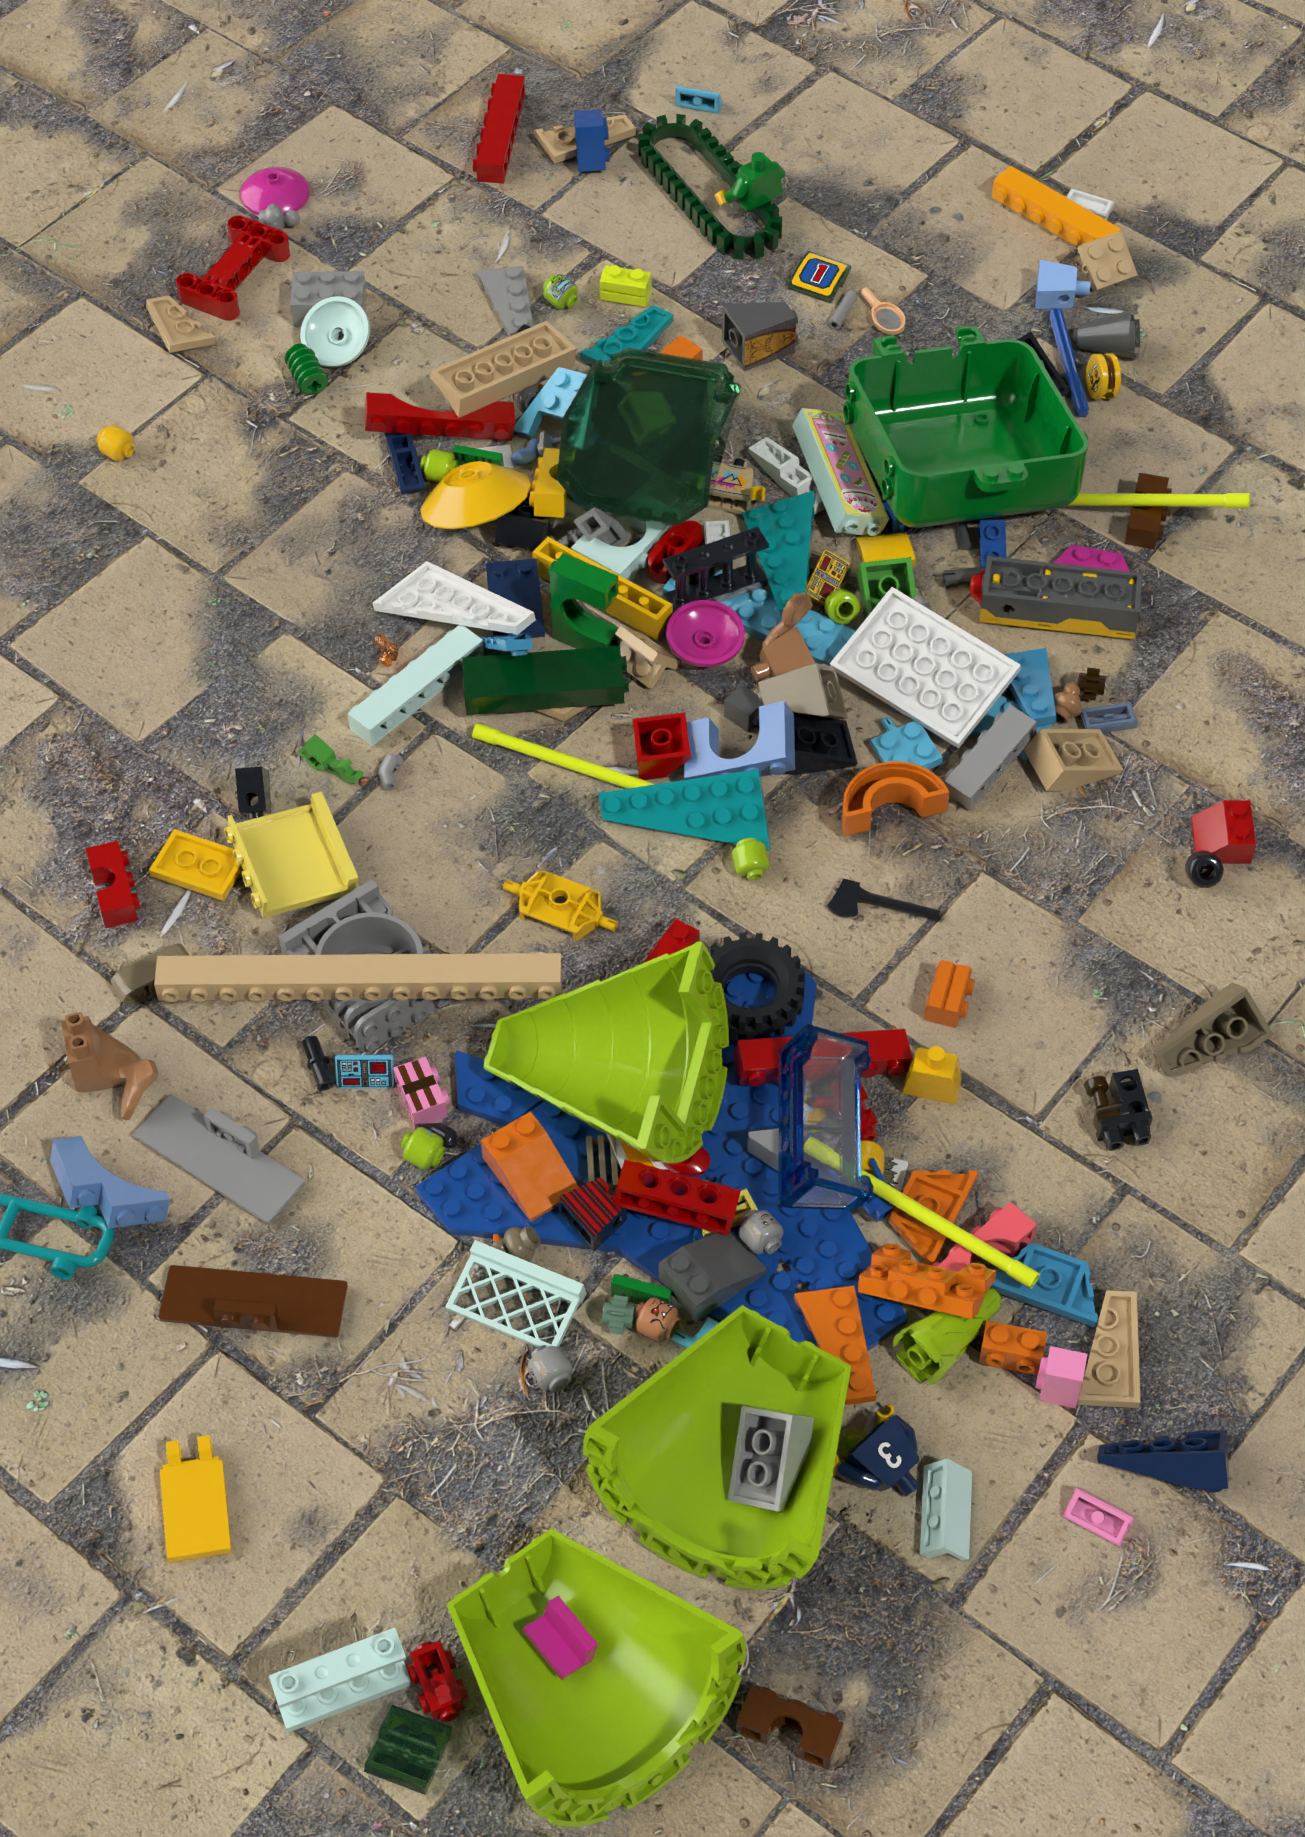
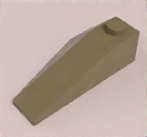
[1153,982,1274,1077]

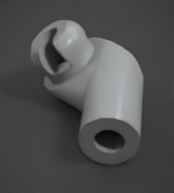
[378,753,403,791]

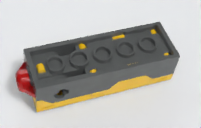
[969,556,1143,639]

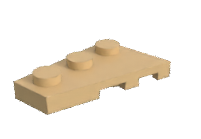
[146,296,216,353]

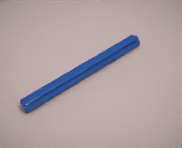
[1049,308,1089,417]

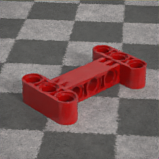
[176,215,290,321]

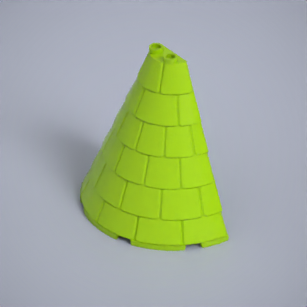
[484,942,729,1163]

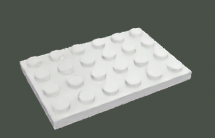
[830,587,1021,749]

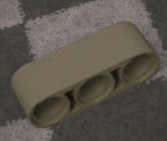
[111,944,190,1006]

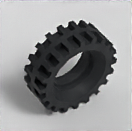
[710,933,805,1041]

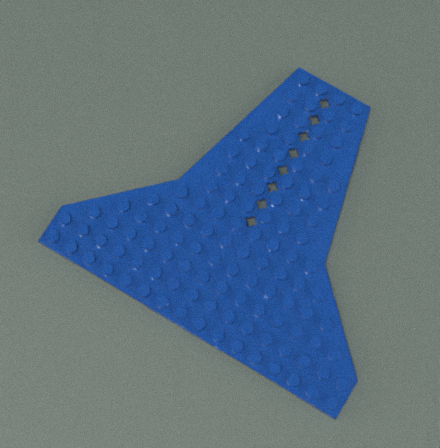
[414,947,908,1351]

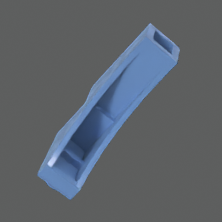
[50,1136,170,1229]

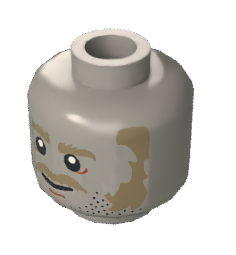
[739,1210,784,1255]
[527,1345,573,1392]

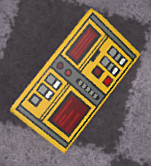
[807,550,850,607]

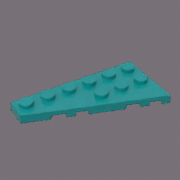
[742,490,816,617]
[598,769,771,850]

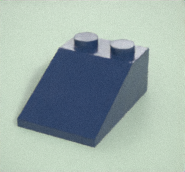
[485,558,545,638]

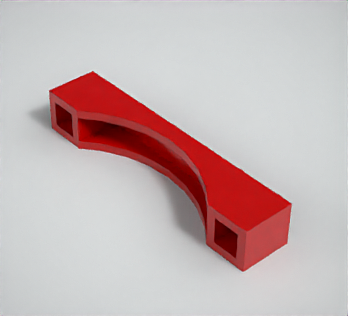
[364,392,515,441]

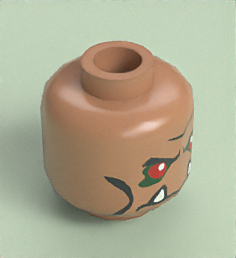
[634,1297,681,1342]

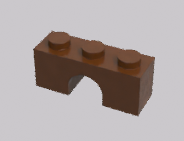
[1125,473,1172,550]
[736,1686,844,1770]

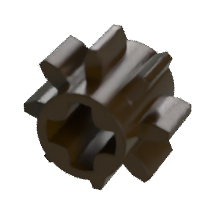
[1078,667,1106,701]

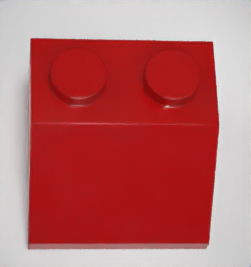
[632,712,691,780]
[1191,800,1256,864]

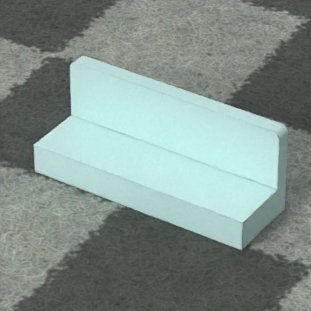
[920,1458,972,1561]

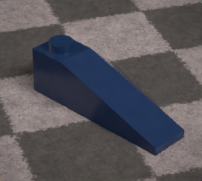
[1097,1430,1229,1493]

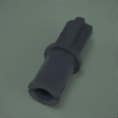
[302,1036,335,1091]

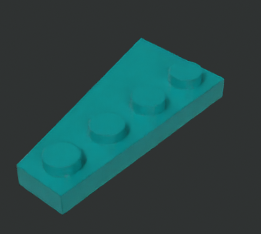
[580,305,673,378]

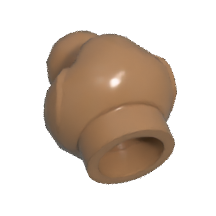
[1053,683,1082,724]

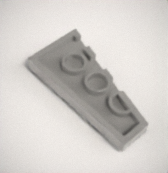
[477,266,533,337]

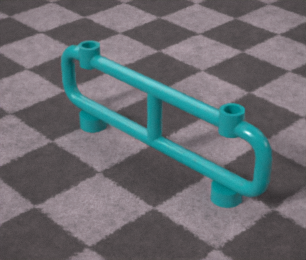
[0,1193,115,1280]

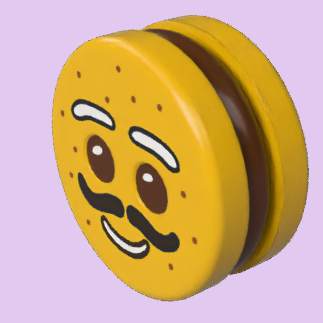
[1086,353,1121,400]

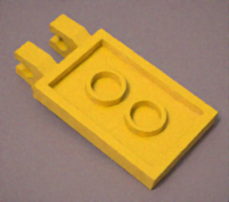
[160,1435,232,1563]

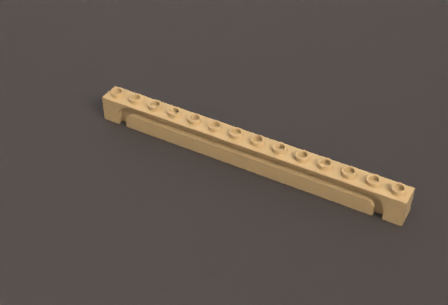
[154,953,562,1002]

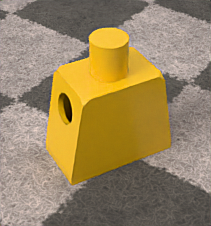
[902,1046,962,1105]

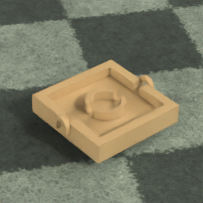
[1077,231,1138,292]

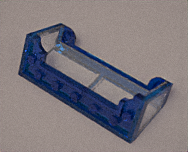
[778,1024,873,1210]

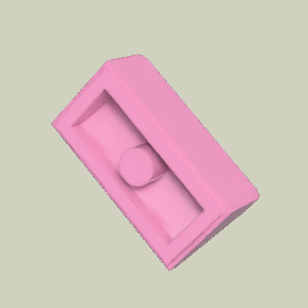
[1063,1487,1136,1546]

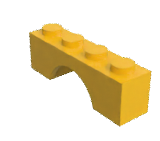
[529,448,575,518]

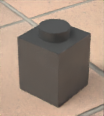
[724,684,763,732]

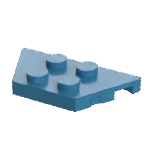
[990,1242,1098,1328]

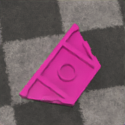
[1053,545,1130,572]

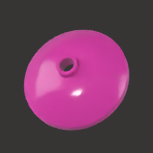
[240,167,310,216]
[666,600,745,667]

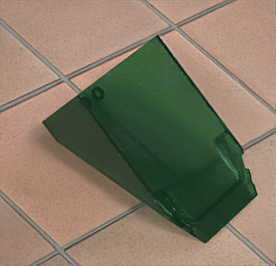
[557,348,741,526]

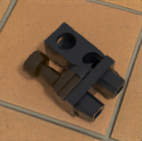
[1084,1069,1153,1151]

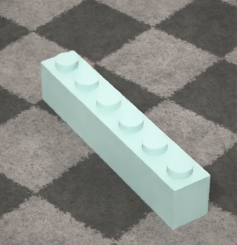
[348,625,484,746]

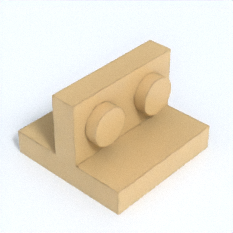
[615,625,681,688]

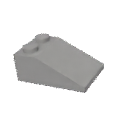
[728,1406,814,1512]

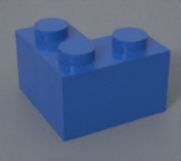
[574,109,610,172]

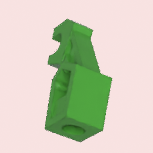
[298,734,364,784]

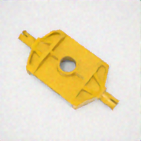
[503,870,618,941]

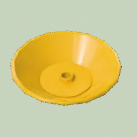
[420,461,532,529]

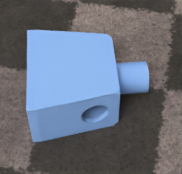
[1035,260,1091,309]

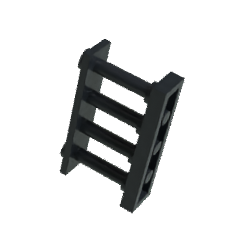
[663,527,769,613]

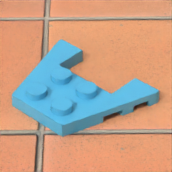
[514,367,599,452]

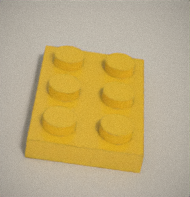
[149,829,243,901]

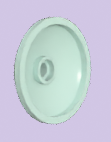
[300,296,370,368]

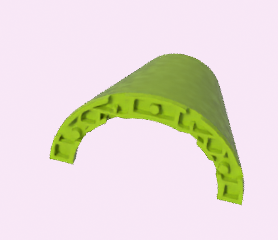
[583,1305,851,1590]
[446,1528,746,1827]

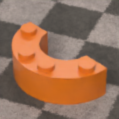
[842,761,949,836]

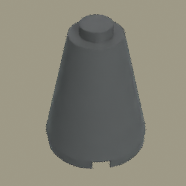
[1073,309,1140,359]

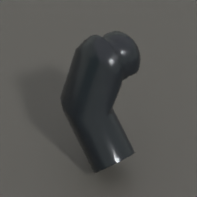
[419,1123,458,1148]

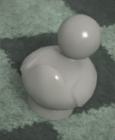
[259,203,300,230]

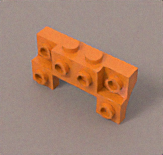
[858,1244,996,1319]

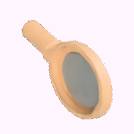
[861,287,906,335]

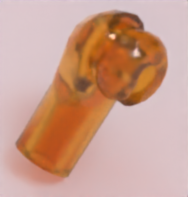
[374,633,399,667]

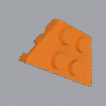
[889,1170,978,1265]

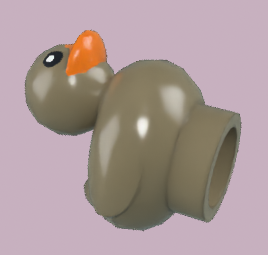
[489,1226,541,1262]

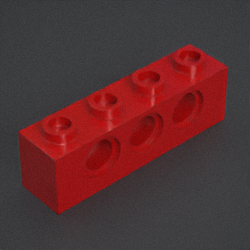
[613,1159,741,1236]

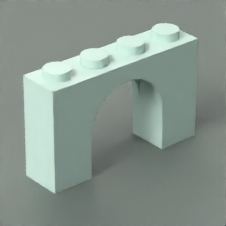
[571,491,679,582]

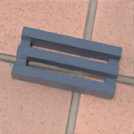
[1078,702,1138,733]

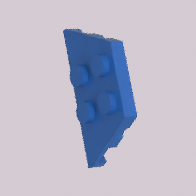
[455,1051,543,1126]

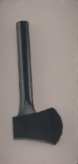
[827,878,940,921]

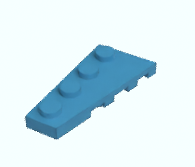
[478,633,533,656]
[1005,648,1056,727]

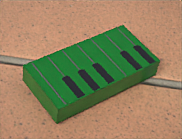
[452,445,504,466]
[611,1274,672,1305]

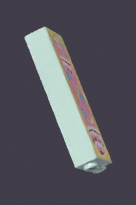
[792,408,889,536]

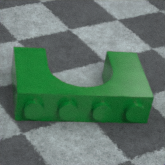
[548,553,620,649]

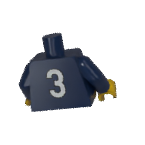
[833,1404,920,1497]

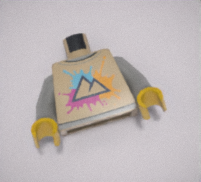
[688,458,766,514]

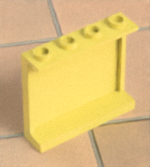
[224,791,359,918]

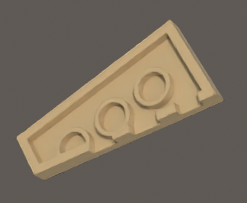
[535,115,636,164]
[1077,1290,1141,1408]

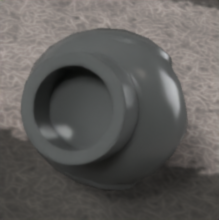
[517,383,544,413]

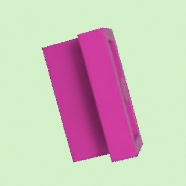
[522,1595,598,1680]

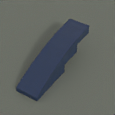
[384,432,426,494]

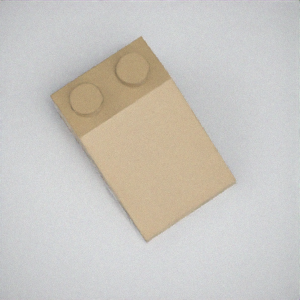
[1024,729,1123,791]

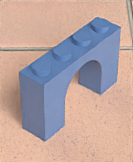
[684,701,795,780]

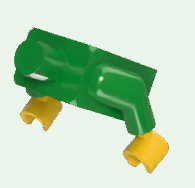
[714,152,786,212]

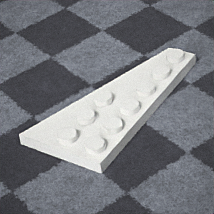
[373,561,536,635]

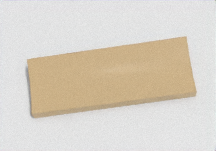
[430,321,577,418]

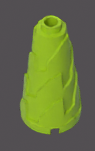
[893,1288,1001,1385]

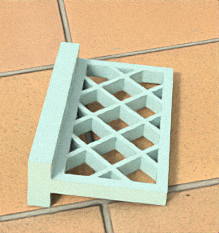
[445,1240,587,1348]

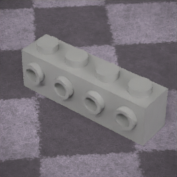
[944,705,1037,811]

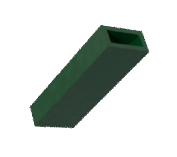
[462,646,629,715]

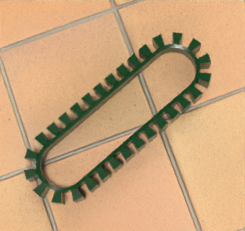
[638,114,782,260]

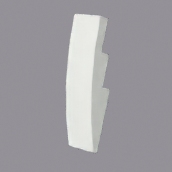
[748,437,825,515]

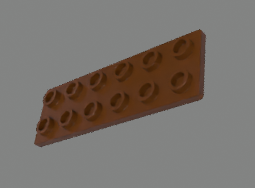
[158,1265,348,1338]

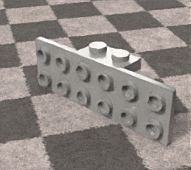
[134,1094,305,1225]

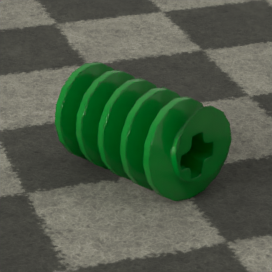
[284,343,328,395]

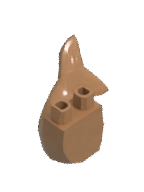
[61,1012,158,1120]

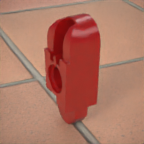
[648,521,703,584]

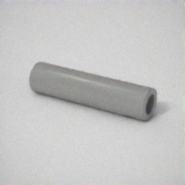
[829,290,858,330]

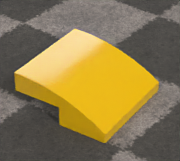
[856,532,916,567]

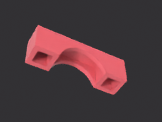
[932,1202,1037,1272]

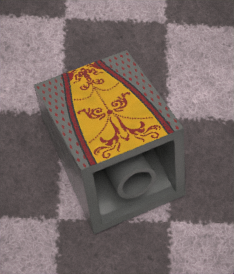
[722,302,798,371]

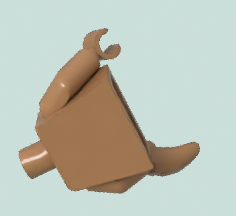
[751,593,828,681]

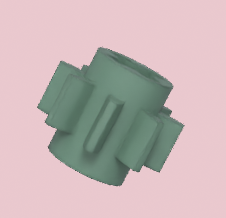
[602,1295,635,1335]

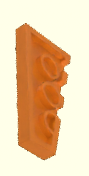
[794,1286,876,1405]

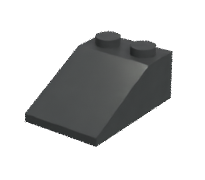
[659,1230,768,1323]

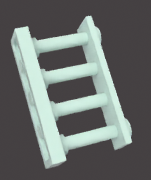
[269,1628,412,1733]

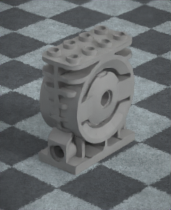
[279,879,451,1052]

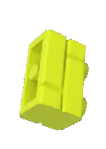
[600,265,652,307]

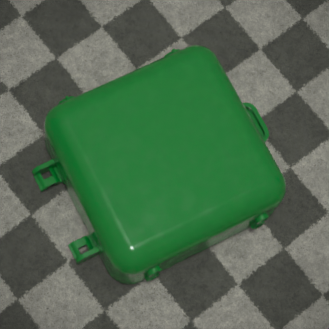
[843,326,1089,528]

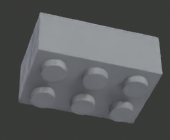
[290,271,367,326]

